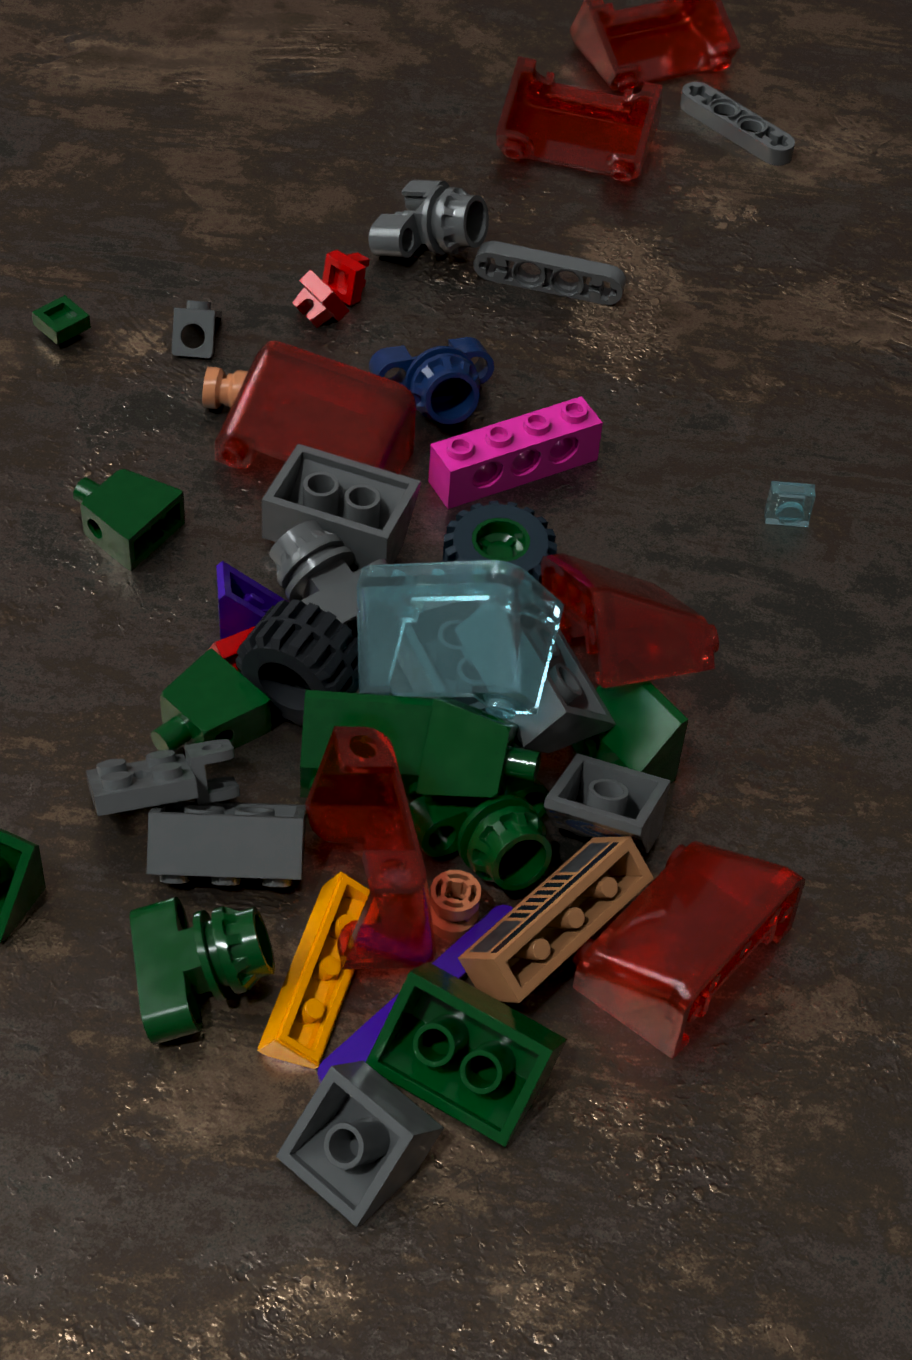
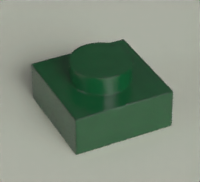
[32,295,91,345]

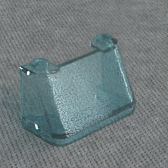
[357,560,564,719]

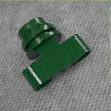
[403,777,552,891]
[130,897,275,1045]

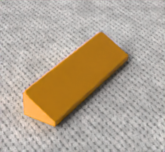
[257,872,382,1069]

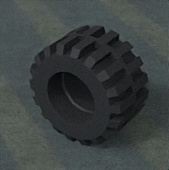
[236,599,369,726]

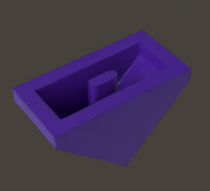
[216,561,289,640]

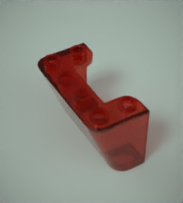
[305,726,436,970]

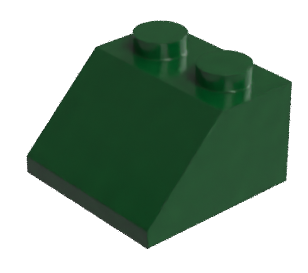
[572,658,689,784]

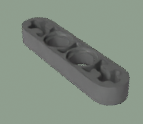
[680,82,795,166]
[473,241,627,305]

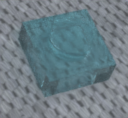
[764,481,816,527]

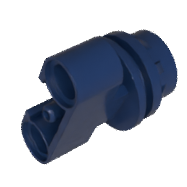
[369,337,494,424]

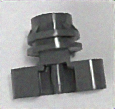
[369,180,489,258]
[269,520,410,627]

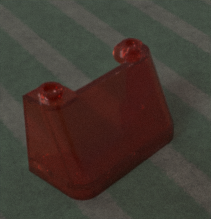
[570,0,741,92]
[496,56,662,182]
[215,341,416,474]
[541,553,719,688]
[573,841,806,1059]

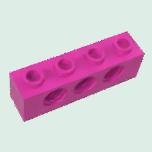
[428,396,603,509]

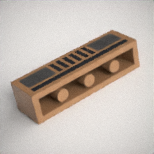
[458,836,654,1003]

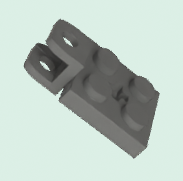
[86,739,240,816]

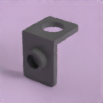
[171,300,222,358]

